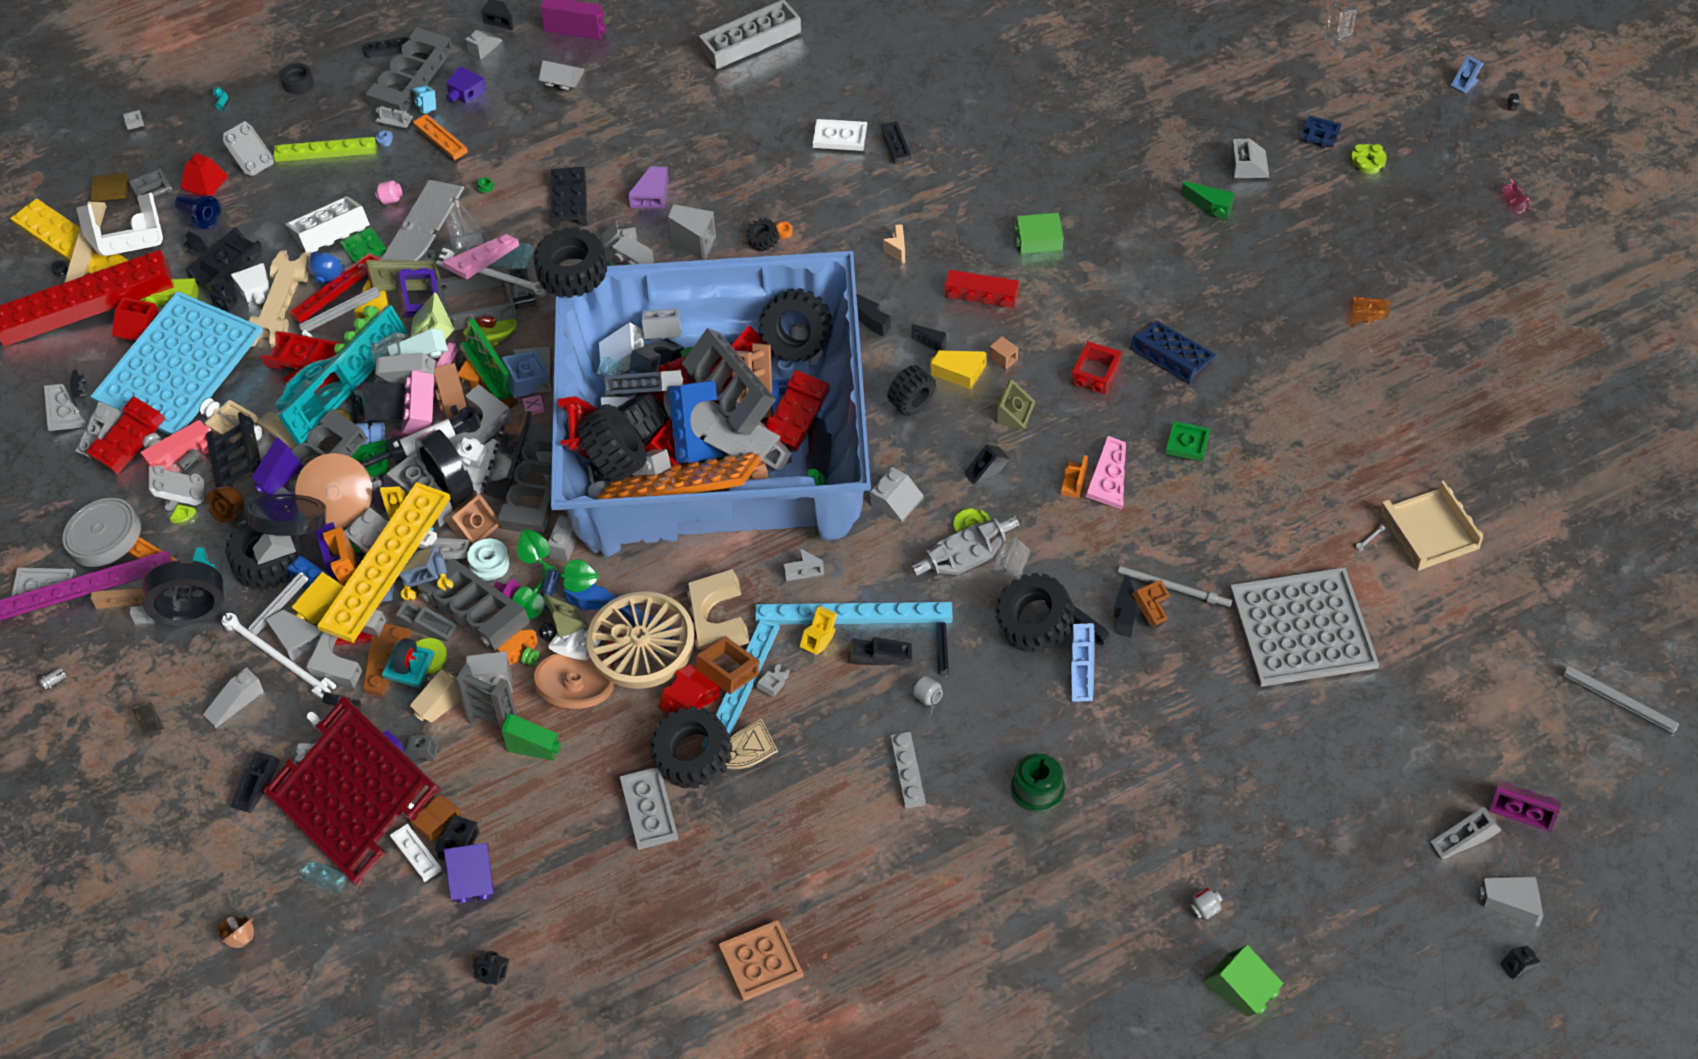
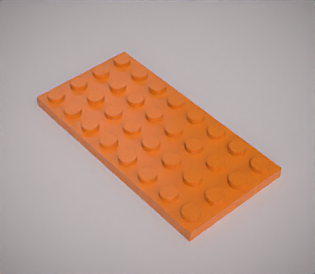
[596,452,762,500]

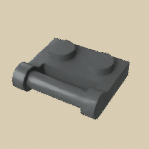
[129,168,173,199]

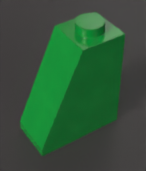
[501,713,561,761]

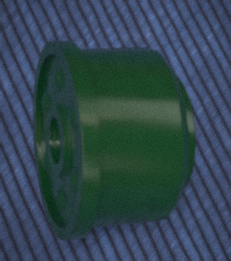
[1011,753,1065,812]

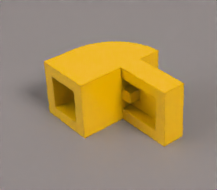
[800,606,837,655]

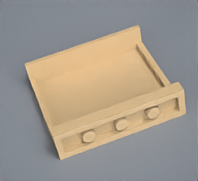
[1380,480,1483,571]

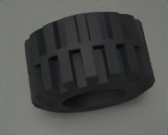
[887,365,936,416]

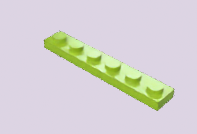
[274,137,377,162]

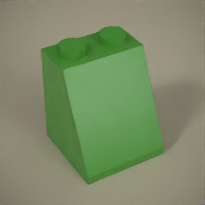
[1203,945,1284,1017]

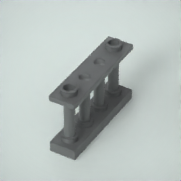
[455,664,517,738]

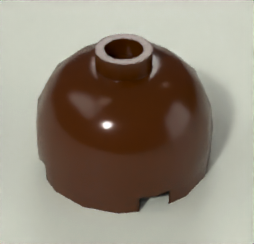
[205,485,245,523]

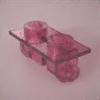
[1502,178,1531,213]

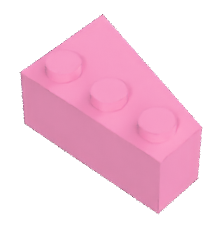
[401,371,434,437]

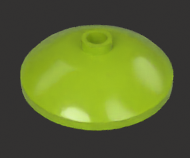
[463,319,517,346]

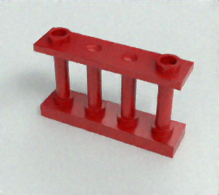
[558,396,597,462]

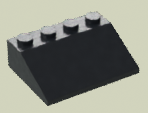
[482,411,532,500]

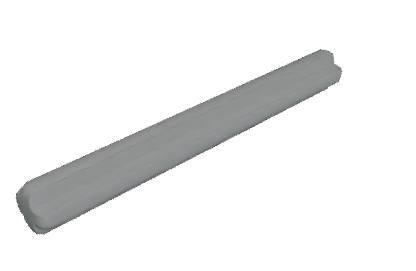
[299,287,380,332]

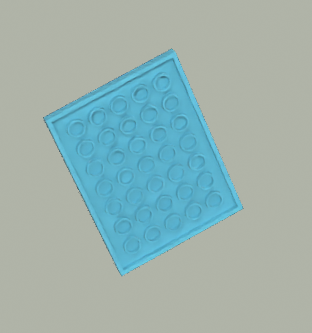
[90,291,263,435]

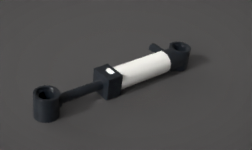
[360,405,481,468]

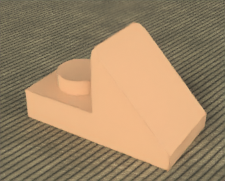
[883,225,905,262]

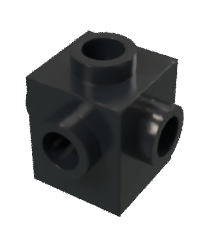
[209,282,239,313]
[473,951,509,985]

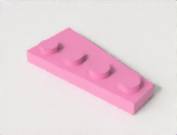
[442,234,519,280]
[1086,436,1126,510]

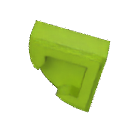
[170,504,196,523]

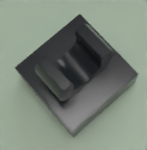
[184,231,207,255]

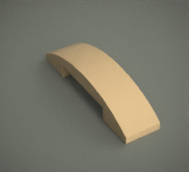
[255,412,311,463]

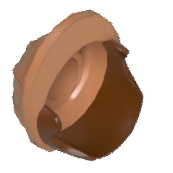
[216,915,254,948]

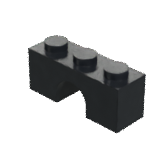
[629,338,684,373]

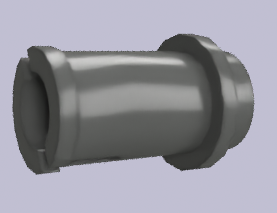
[176,448,201,472]

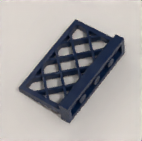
[1130,320,1216,384]

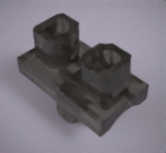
[131,699,164,738]

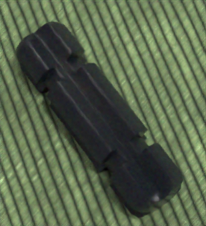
[322,692,361,710]

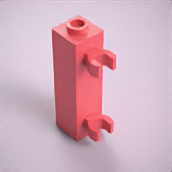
[140,420,211,470]

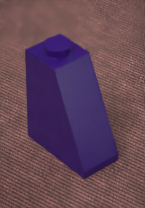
[251,437,304,496]

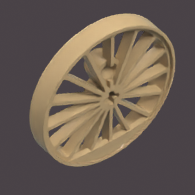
[587,591,694,689]

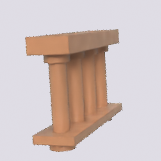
[732,343,773,418]

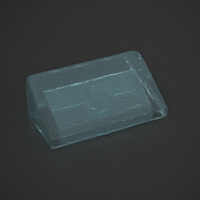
[300,860,348,894]

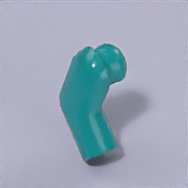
[213,87,228,110]

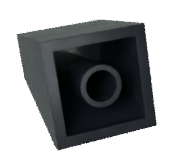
[350,383,406,426]

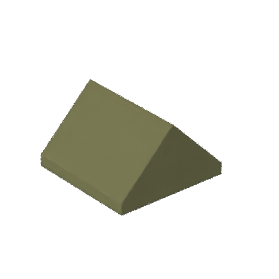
[997,379,1036,430]
[543,594,588,637]

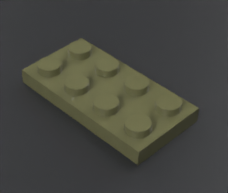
[365,260,443,291]

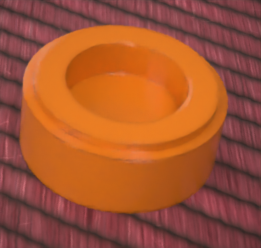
[776,222,793,239]

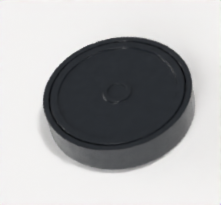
[247,494,326,536]

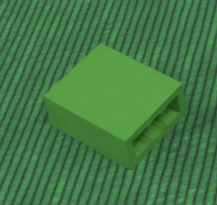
[1014,213,1063,254]

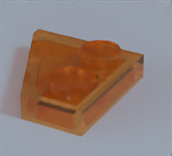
[1351,297,1390,327]

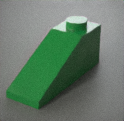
[1182,181,1234,219]

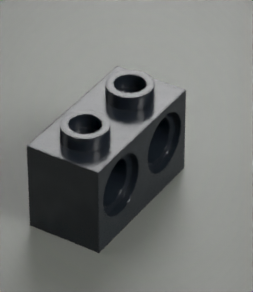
[435,815,480,862]

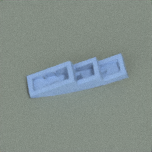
[1071,623,1095,702]

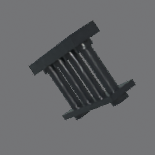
[206,412,261,487]

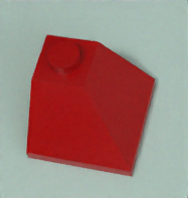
[181,153,228,199]

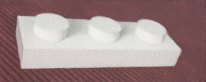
[390,824,442,882]

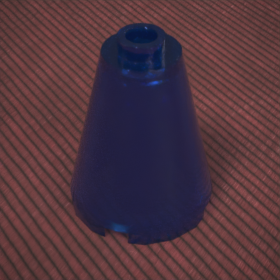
[175,194,222,229]

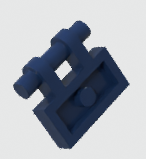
[1300,115,1342,147]

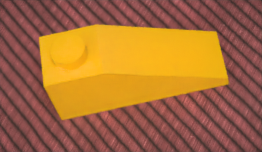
[380,486,408,519]

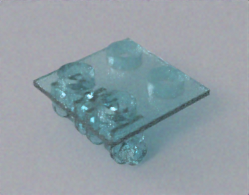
[490,241,535,271]

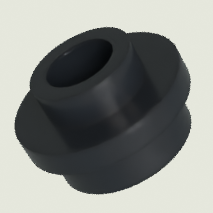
[539,622,555,642]

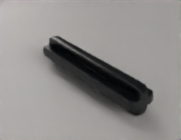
[936,622,949,675]

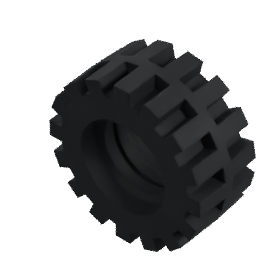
[746,218,779,252]

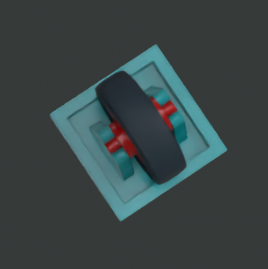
[382,638,435,688]

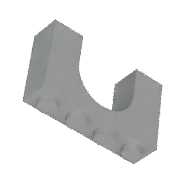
[433,384,512,449]
[307,610,386,688]

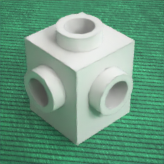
[456,437,487,468]

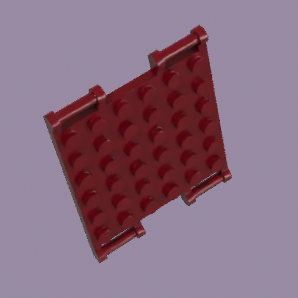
[262,694,441,886]

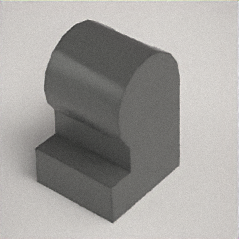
[404,735,438,761]

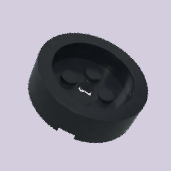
[415,428,474,505]
[142,560,225,626]

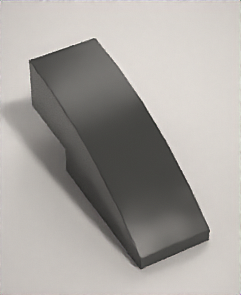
[394,600,458,642]

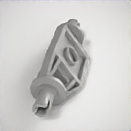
[911,515,1020,577]

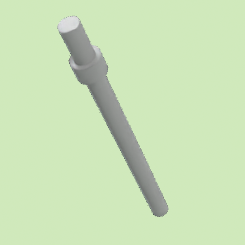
[1118,566,1233,608]

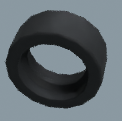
[280,63,313,93]

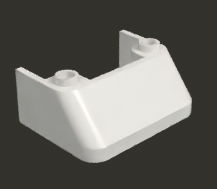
[76,193,163,256]

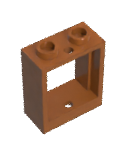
[696,636,760,695]

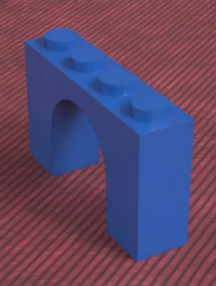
[668,381,723,463]

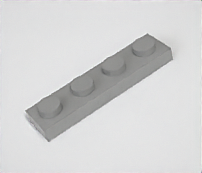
[891,732,926,809]

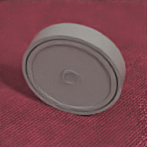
[62,498,141,567]

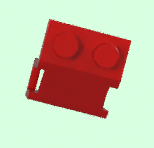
[658,664,721,714]

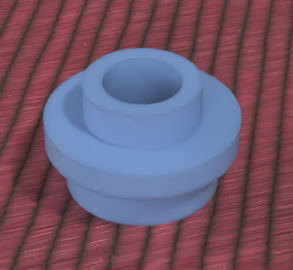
[376,131,393,146]

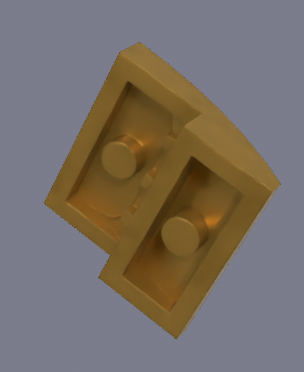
[91,172,129,202]

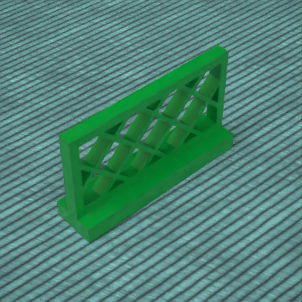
[460,318,511,400]

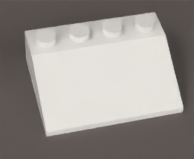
[285,196,370,253]

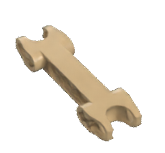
[249,250,311,349]

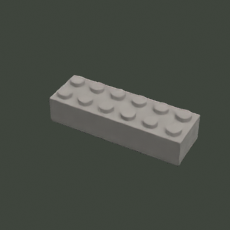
[699,0,801,69]

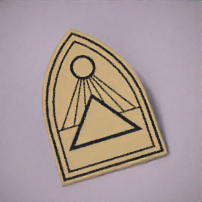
[726,719,778,769]

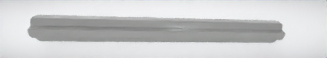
[1563,666,1679,733]

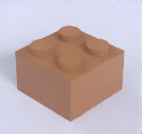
[434,363,467,418]

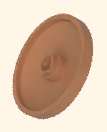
[295,453,373,528]
[534,653,614,709]

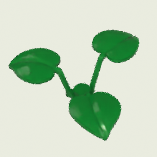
[513,529,599,619]

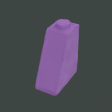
[629,166,669,209]

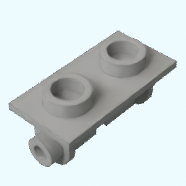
[376,106,413,128]

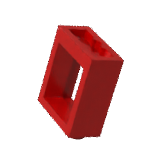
[1071,341,1122,394]

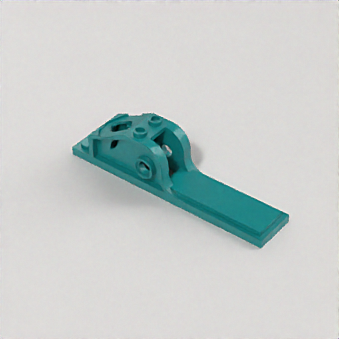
[275,305,409,445]

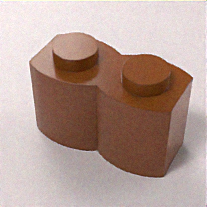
[411,795,461,843]

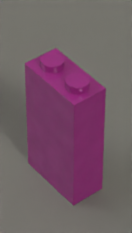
[541,0,606,40]

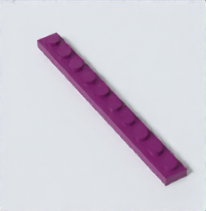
[0,550,172,621]

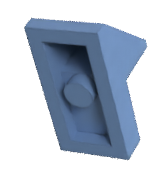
[1451,55,1484,93]

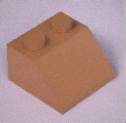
[443,494,500,546]

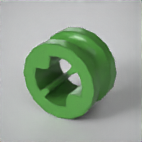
[521,647,539,667]

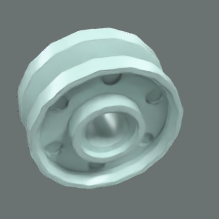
[467,538,510,581]

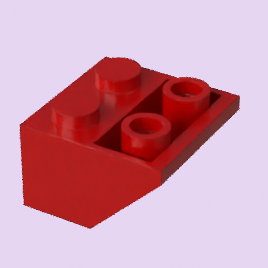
[112,297,159,342]

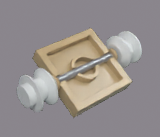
[200,398,262,443]

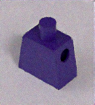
[446,66,486,103]

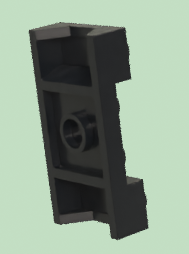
[551,166,588,228]
[186,227,263,292]

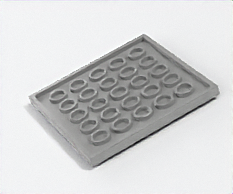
[1230,568,1379,687]

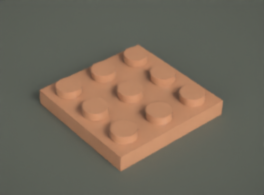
[719,920,803,1002]

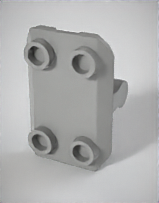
[223,121,274,176]
[148,465,204,511]

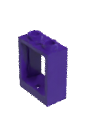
[395,268,439,318]

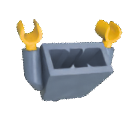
[399,545,453,601]

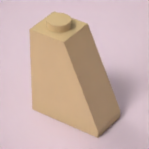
[410,669,461,722]

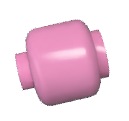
[375,180,402,205]

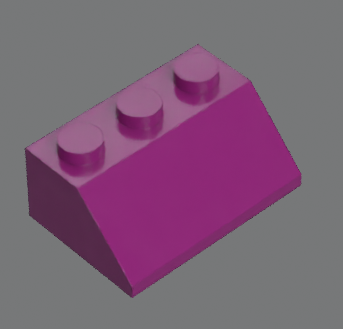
[1489,781,1561,832]

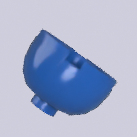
[308,251,345,284]

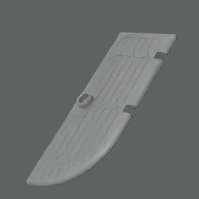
[381,180,464,261]
[663,391,781,462]

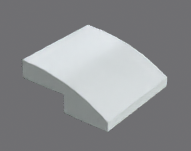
[548,629,602,660]

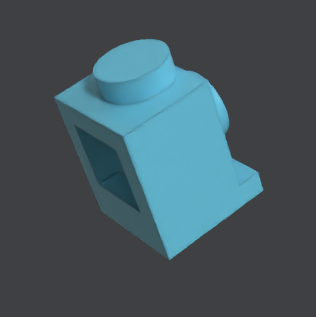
[412,85,436,113]

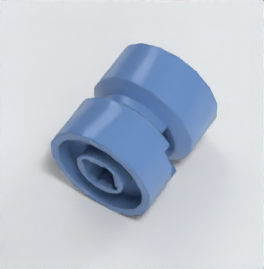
[356,422,386,445]

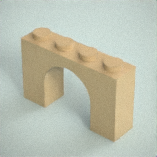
[687,569,750,651]

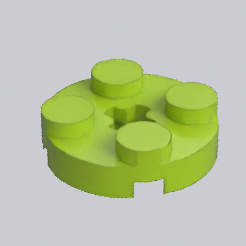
[1351,144,1387,174]

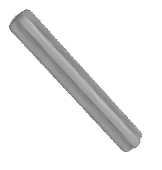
[248,572,308,635]

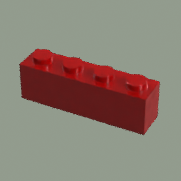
[945,269,1019,308]

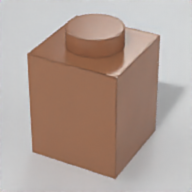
[989,336,1018,370]

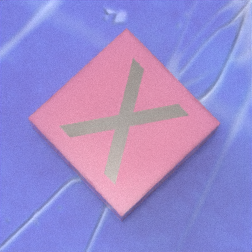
[523,395,545,415]

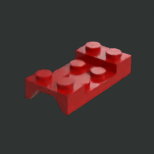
[260,331,339,378]
[765,369,830,452]
[86,396,165,475]

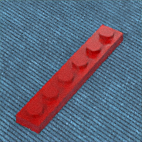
[289,253,380,323]

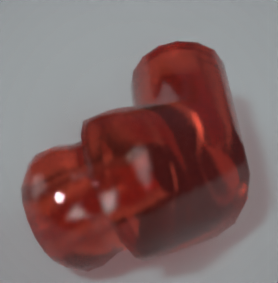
[474,315,497,328]

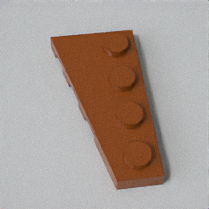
[363,623,412,697]

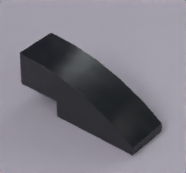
[856,293,891,337]
[806,429,832,480]
[1114,575,1136,638]
[848,637,912,665]
[231,751,279,813]

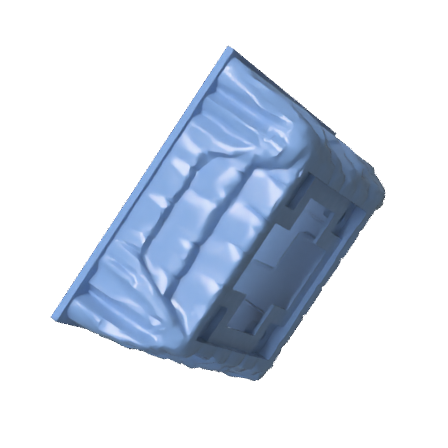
[551,251,871,559]

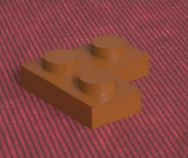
[1132,580,1171,628]

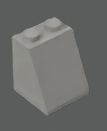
[666,204,716,260]

